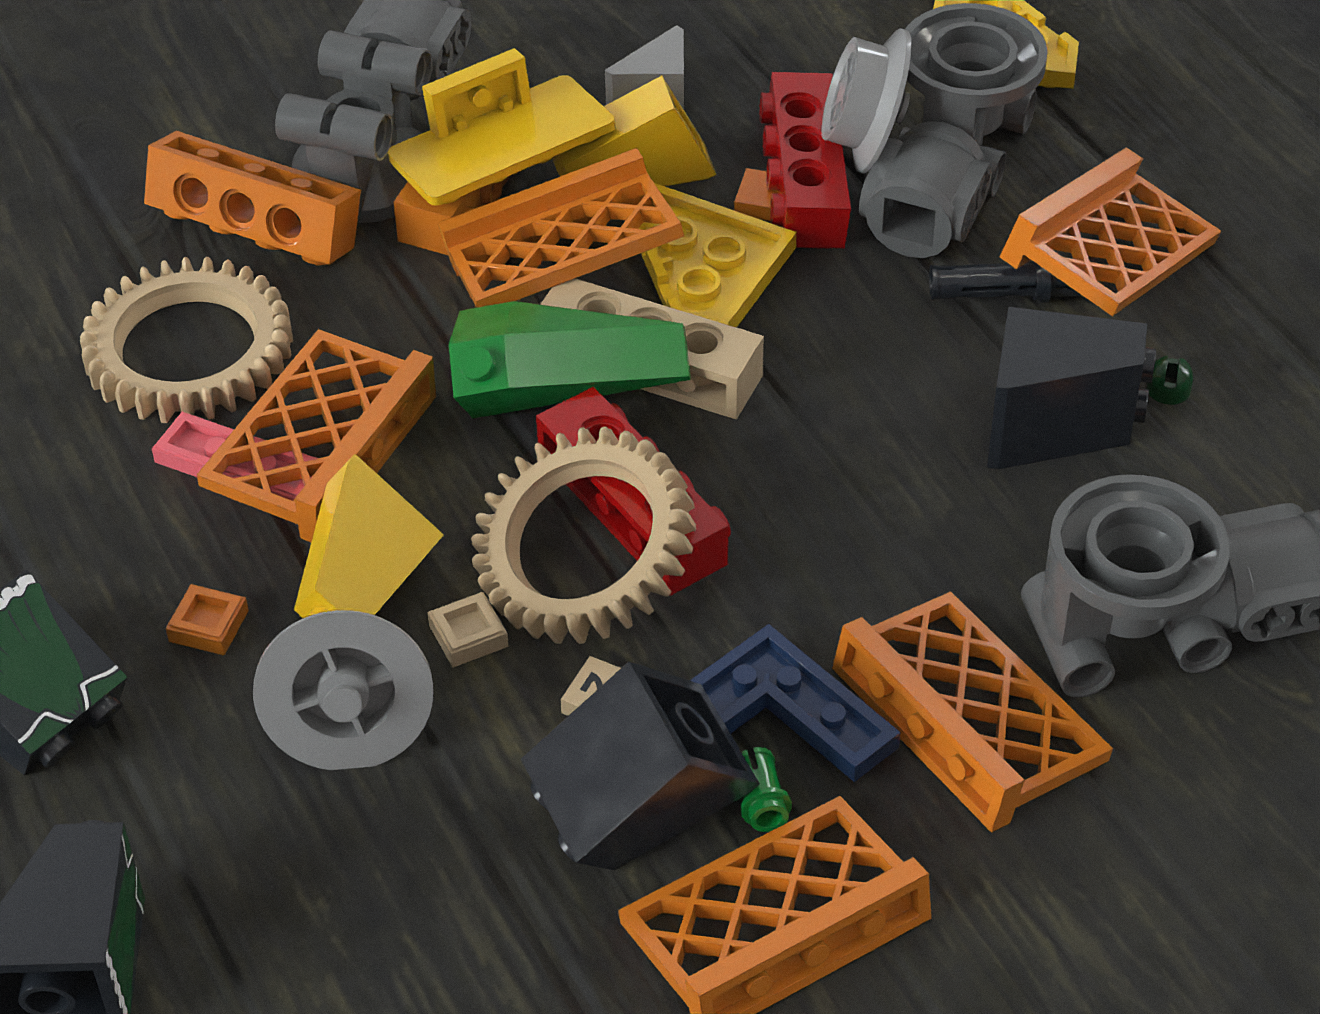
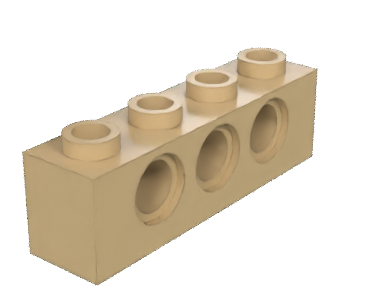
[540,278,764,419]

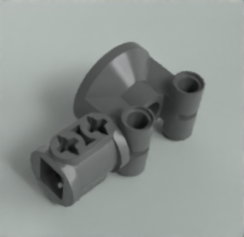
[275,0,472,223]
[859,3,1048,258]
[1021,475,1320,697]

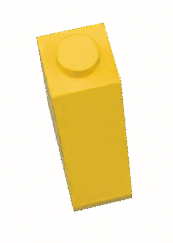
[553,75,716,186]
[294,454,444,618]

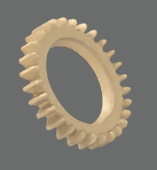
[80,257,293,423]
[471,427,696,644]

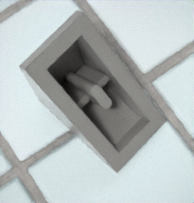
[605,25,684,109]

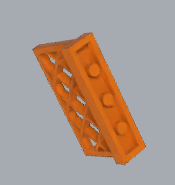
[1000,147,1221,317]
[438,148,684,308]
[197,329,436,542]
[832,592,1113,833]
[618,796,931,1014]

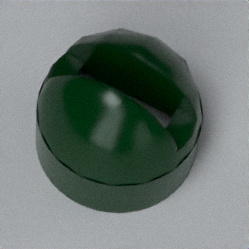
[1146,356,1193,405]

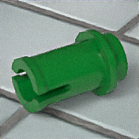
[741,747,792,832]

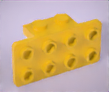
[387,48,616,206]

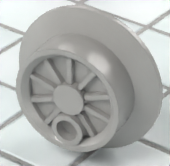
[821,28,911,173]
[253,610,433,770]

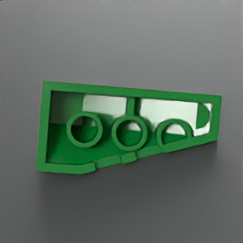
[449,301,691,419]

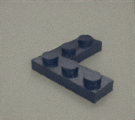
[690,624,901,782]

